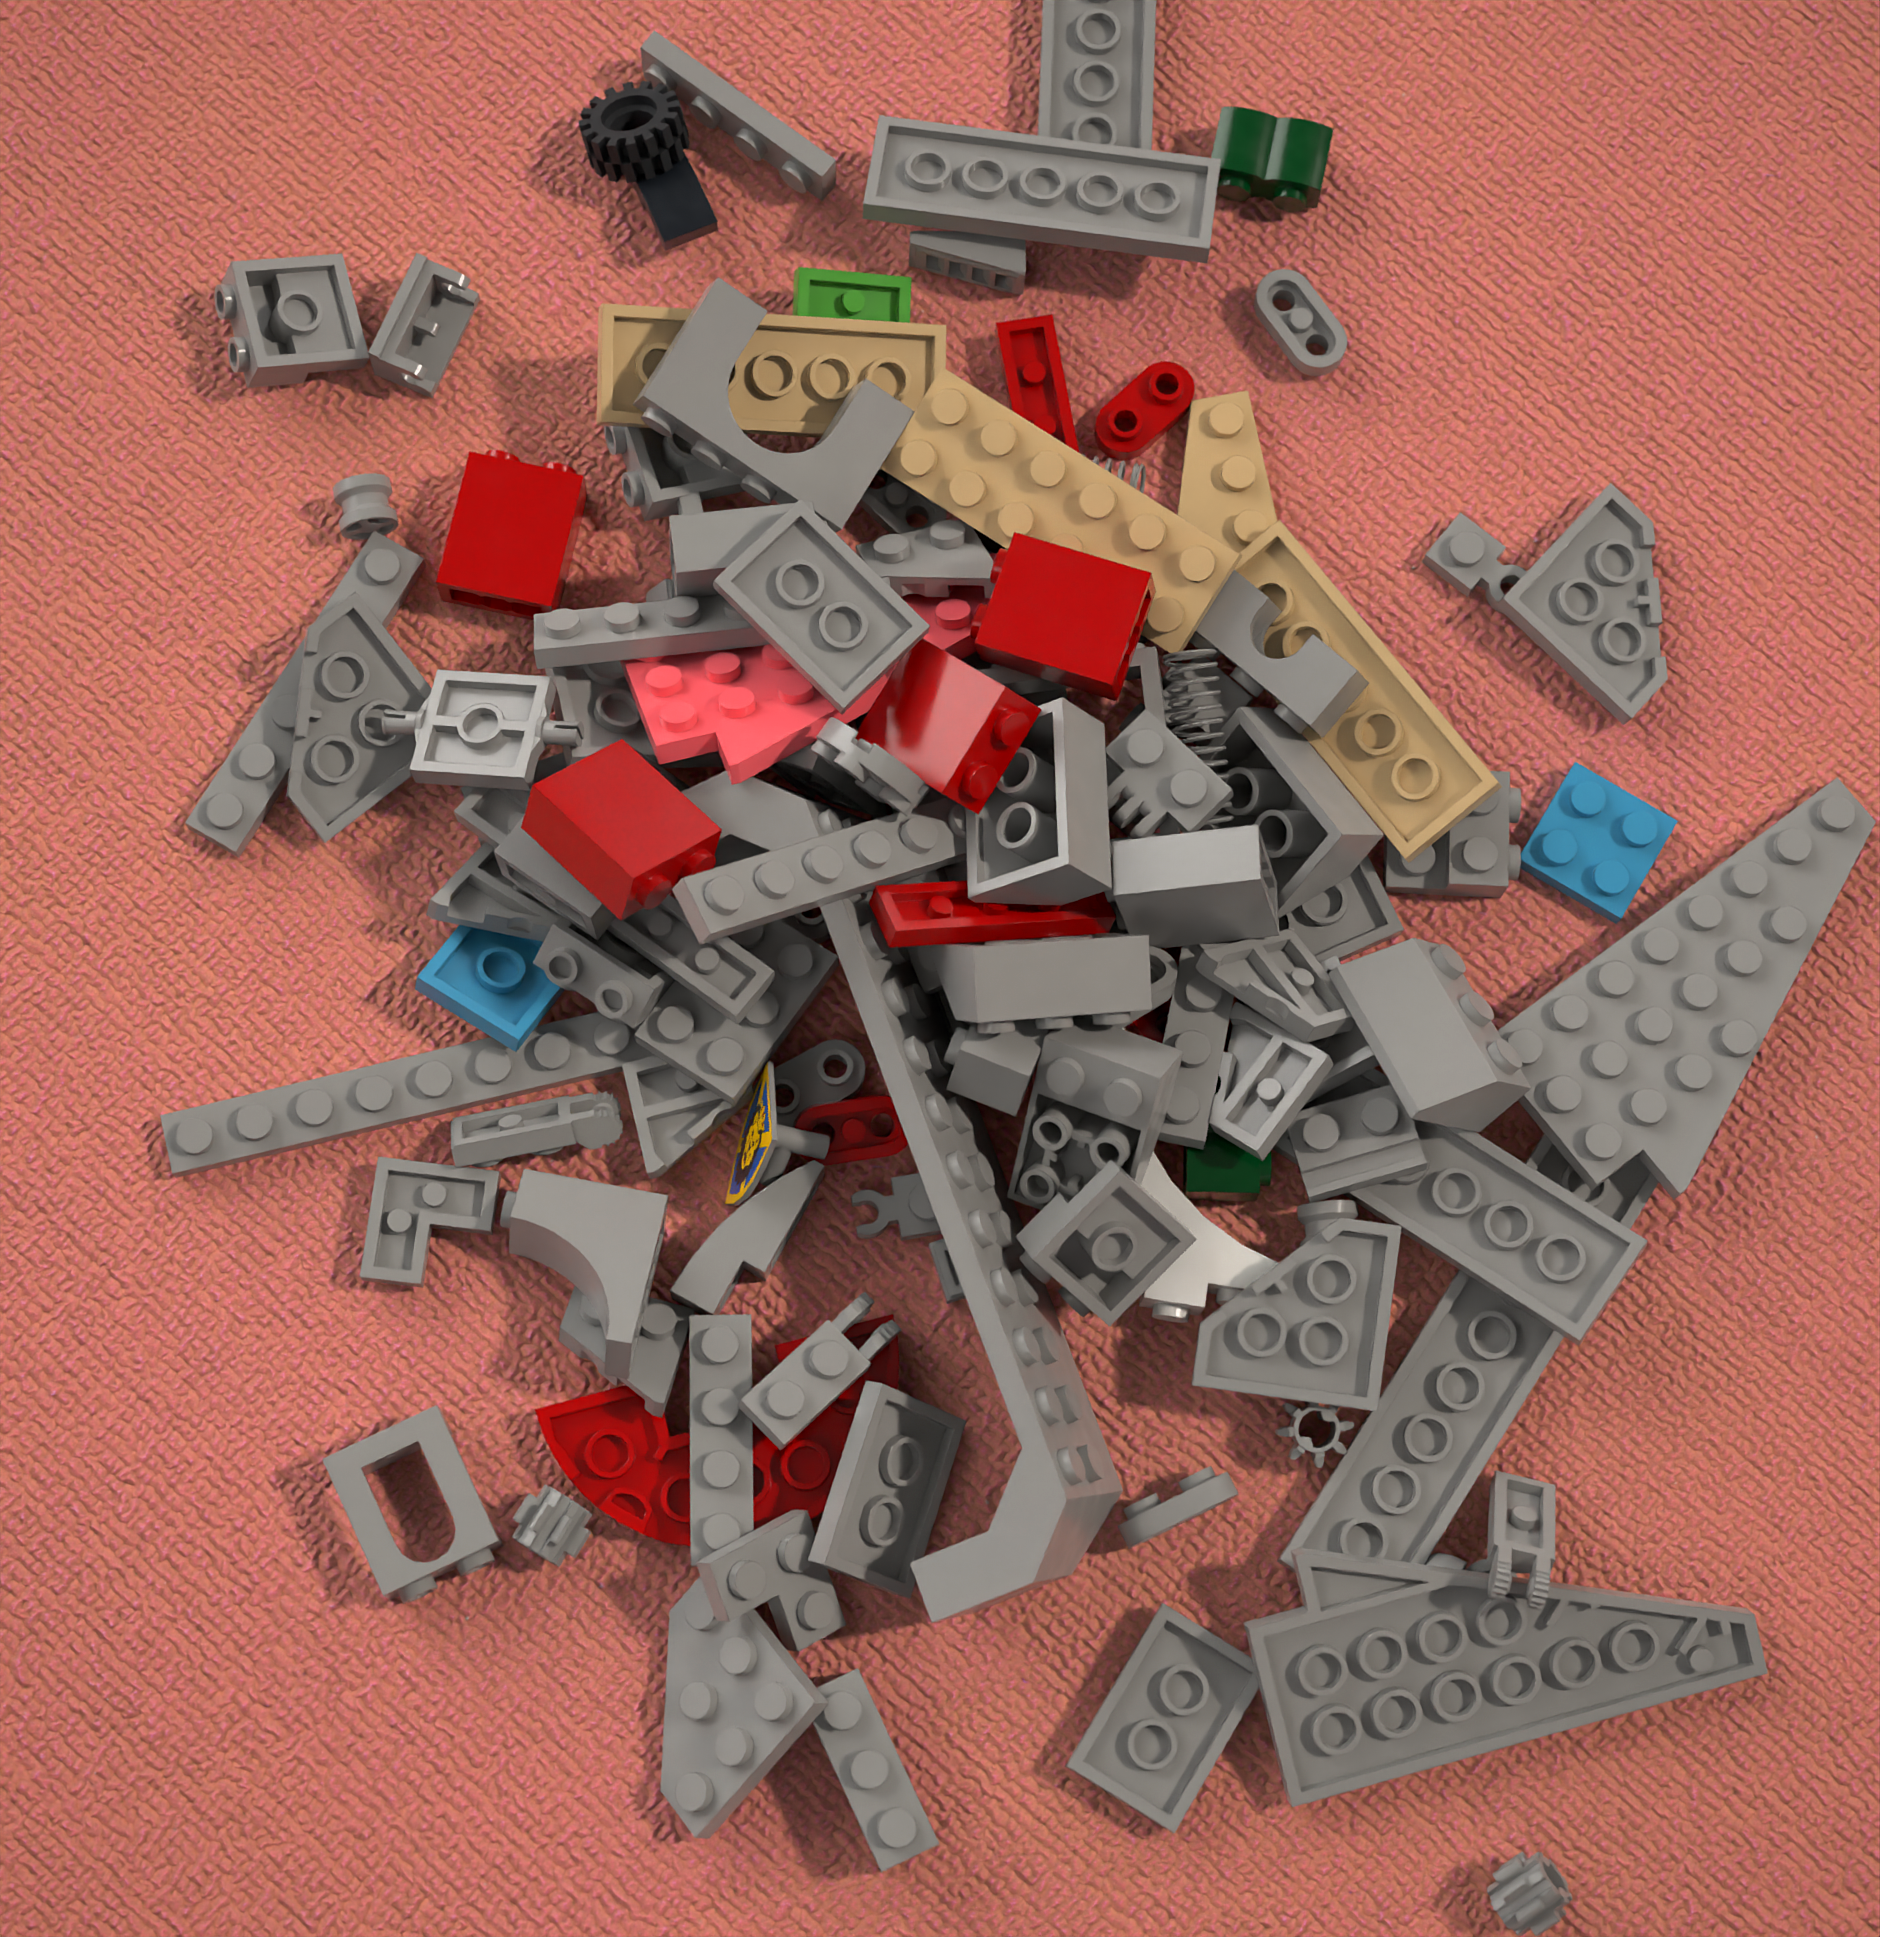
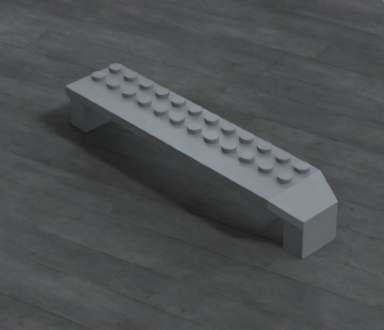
[681,771,1123,1623]

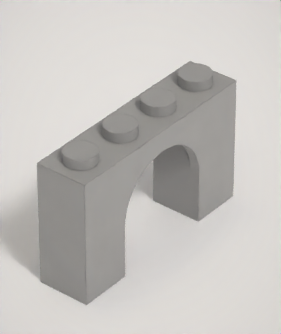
[633,277,914,533]

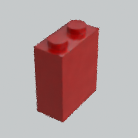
[436,450,588,621]
[970,532,1156,701]
[855,638,1042,815]
[521,739,722,921]

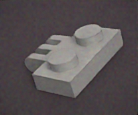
[1105,708,1234,839]

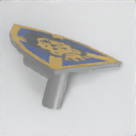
[725,1061,830,1205]

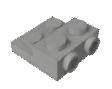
[215,254,369,388]
[604,426,748,521]
[1383,771,1521,898]
[533,917,675,1028]
[1015,1159,1197,1326]

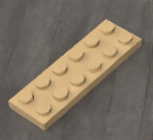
[597,303,946,442]
[881,367,1242,653]
[1234,519,1502,863]

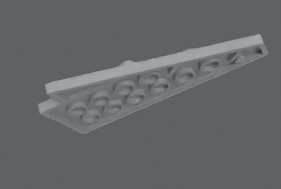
[1497,777,1876,1200]
[1244,1548,1768,1807]

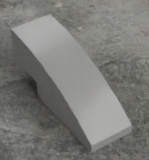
[670,1160,825,1315]

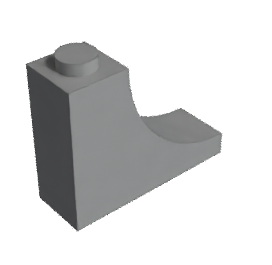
[500,1169,668,1379]

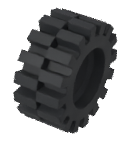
[579,81,690,183]

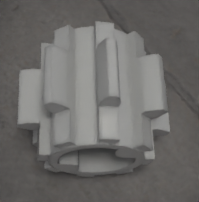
[1275,1401,1354,1468]
[512,1485,592,1567]
[1487,1852,1572,1936]

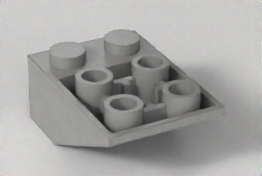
[1007,1015,1183,1210]

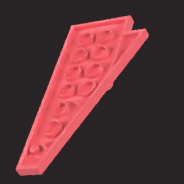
[620,553,997,785]

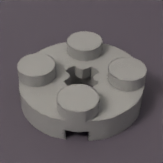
[811,717,930,817]

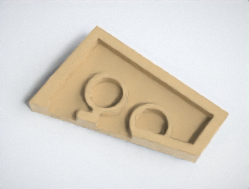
[1177,391,1277,553]

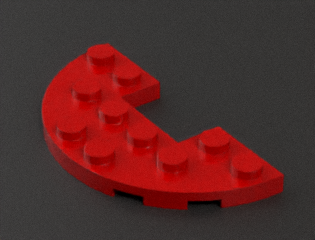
[535,1314,900,1548]

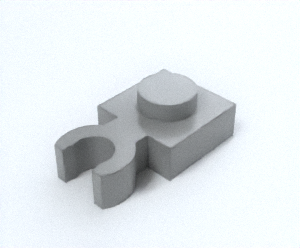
[1422,512,1527,614]
[851,1173,942,1241]

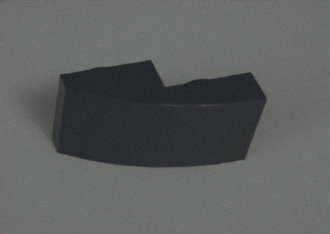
[632,153,718,251]

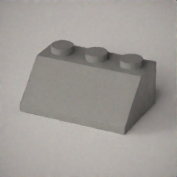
[965,697,1112,906]
[1199,707,1384,918]
[931,933,1152,1033]
[1328,938,1531,1132]

